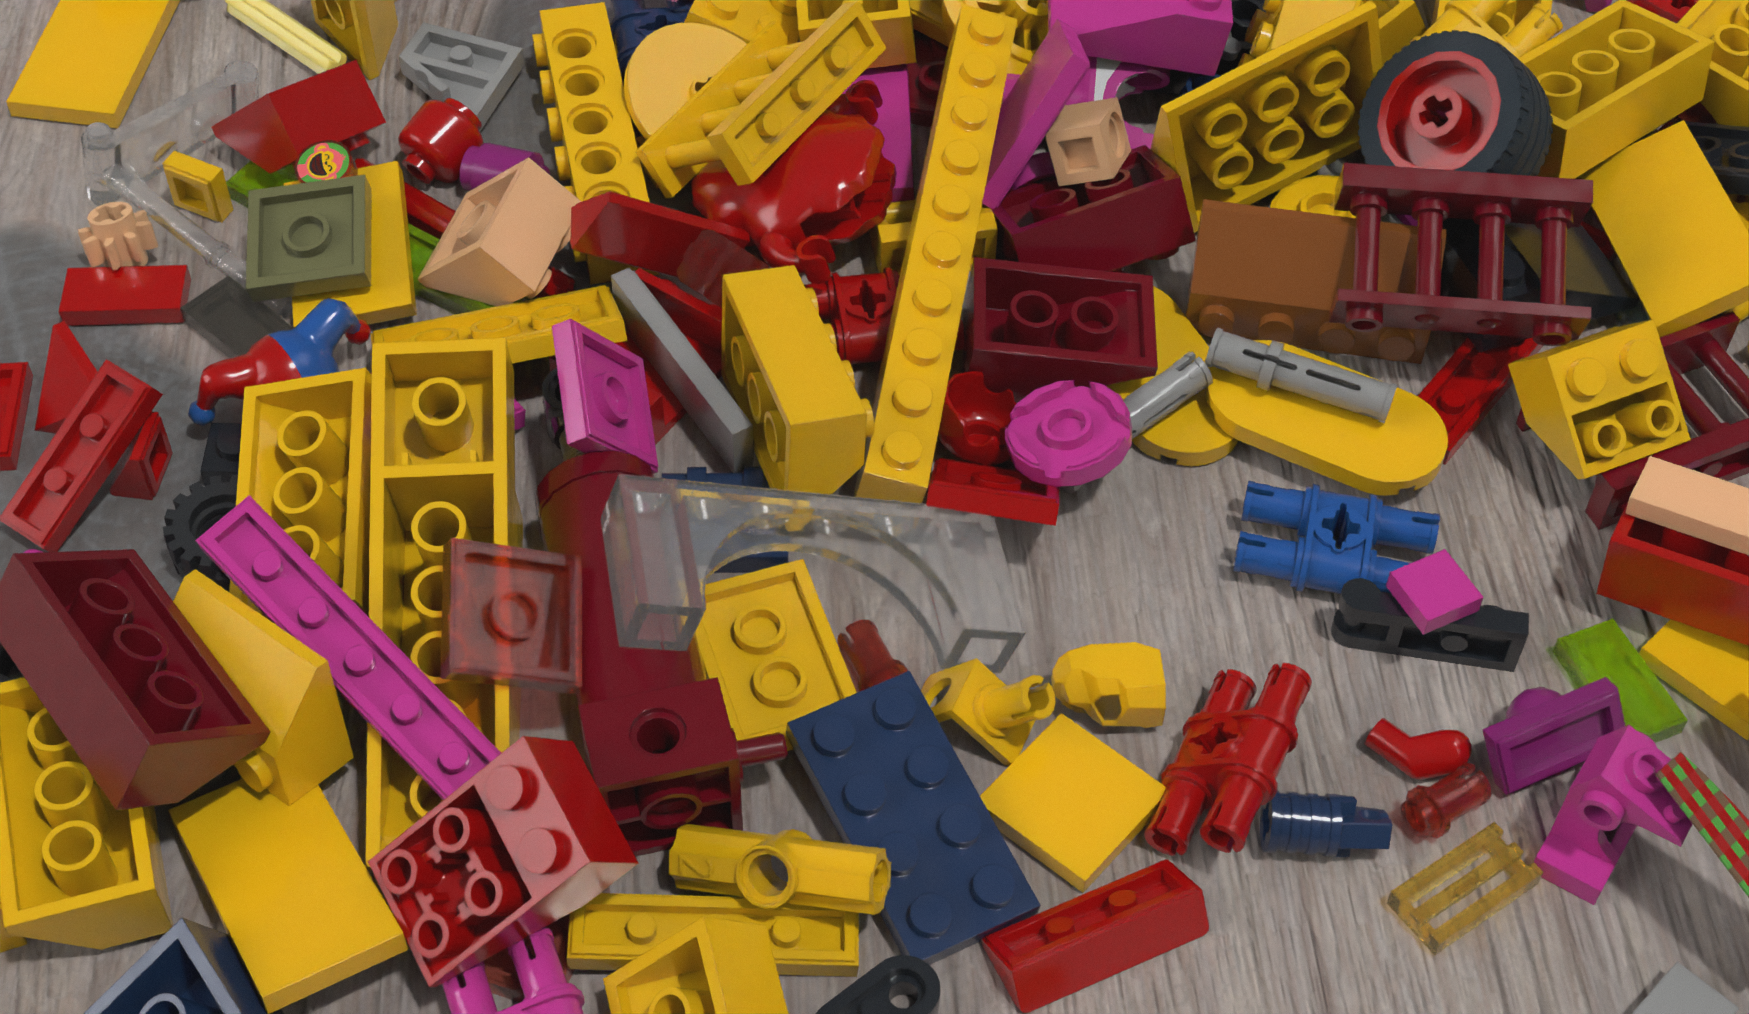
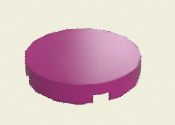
[1005,380,1132,487]

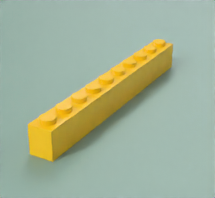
[850,4,1017,528]

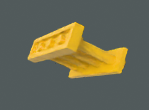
[635,0,887,199]

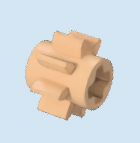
[78,202,158,270]

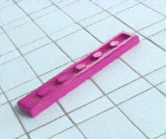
[195,495,501,800]

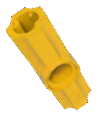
[669,824,891,915]

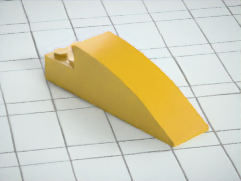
[365,338,523,870]

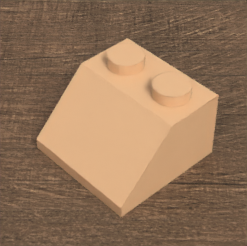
[417,157,582,306]

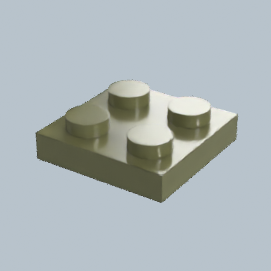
[246,175,372,302]

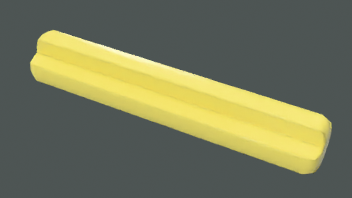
[224,0,347,74]

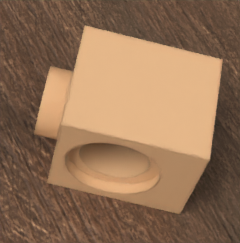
[1045,97,1131,186]

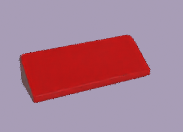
[570,191,750,285]
[981,859,1209,1013]

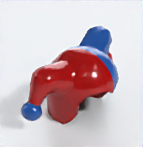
[188,298,371,426]

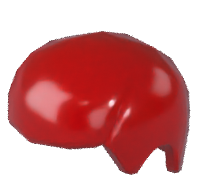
[938,371,1017,466]

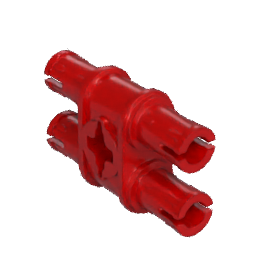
[804,267,964,366]
[1144,663,1312,856]

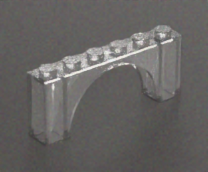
[600,474,1026,673]

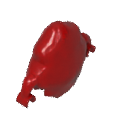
[692,80,897,284]

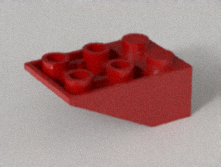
[368,736,639,987]

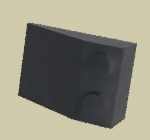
[1440,218,1639,353]

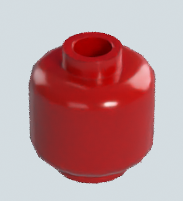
[398,98,484,184]

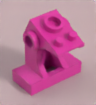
[1530,725,1693,905]

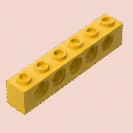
[532,2,660,285]

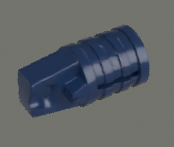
[1260,790,1393,857]

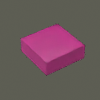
[1386,549,1484,635]

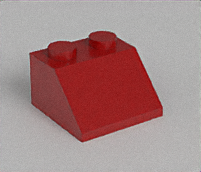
[211,60,386,175]

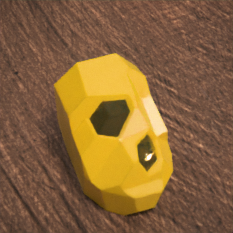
[1051,642,1166,728]

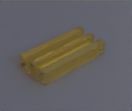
[1387,822,1543,955]

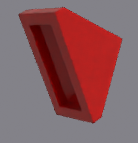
[35,320,98,434]

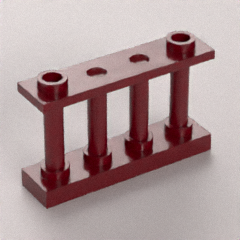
[1329,163,1593,346]
[1516,311,1749,530]

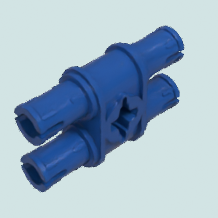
[1233,481,1440,594]

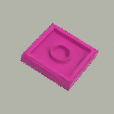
[552,318,659,474]

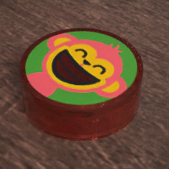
[294,140,358,183]

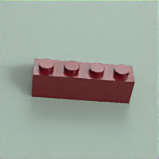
[0,549,270,811]

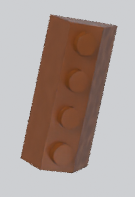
[1185,199,1446,364]

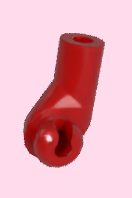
[1364,718,1472,780]

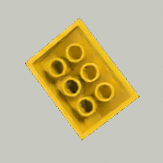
[1151,0,1383,233]

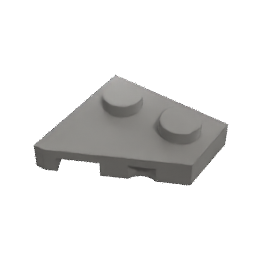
[399,22,525,131]

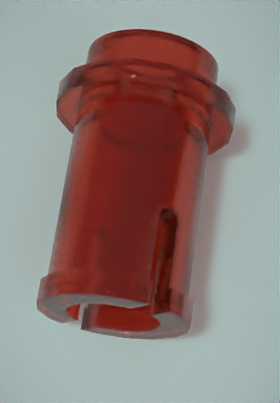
[837,619,908,692]
[1401,763,1492,838]

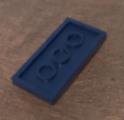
[786,671,1041,965]

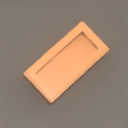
[1626,456,1749,555]

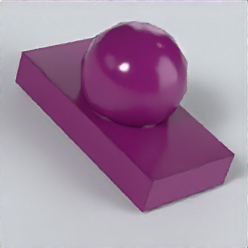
[1482,677,1625,795]

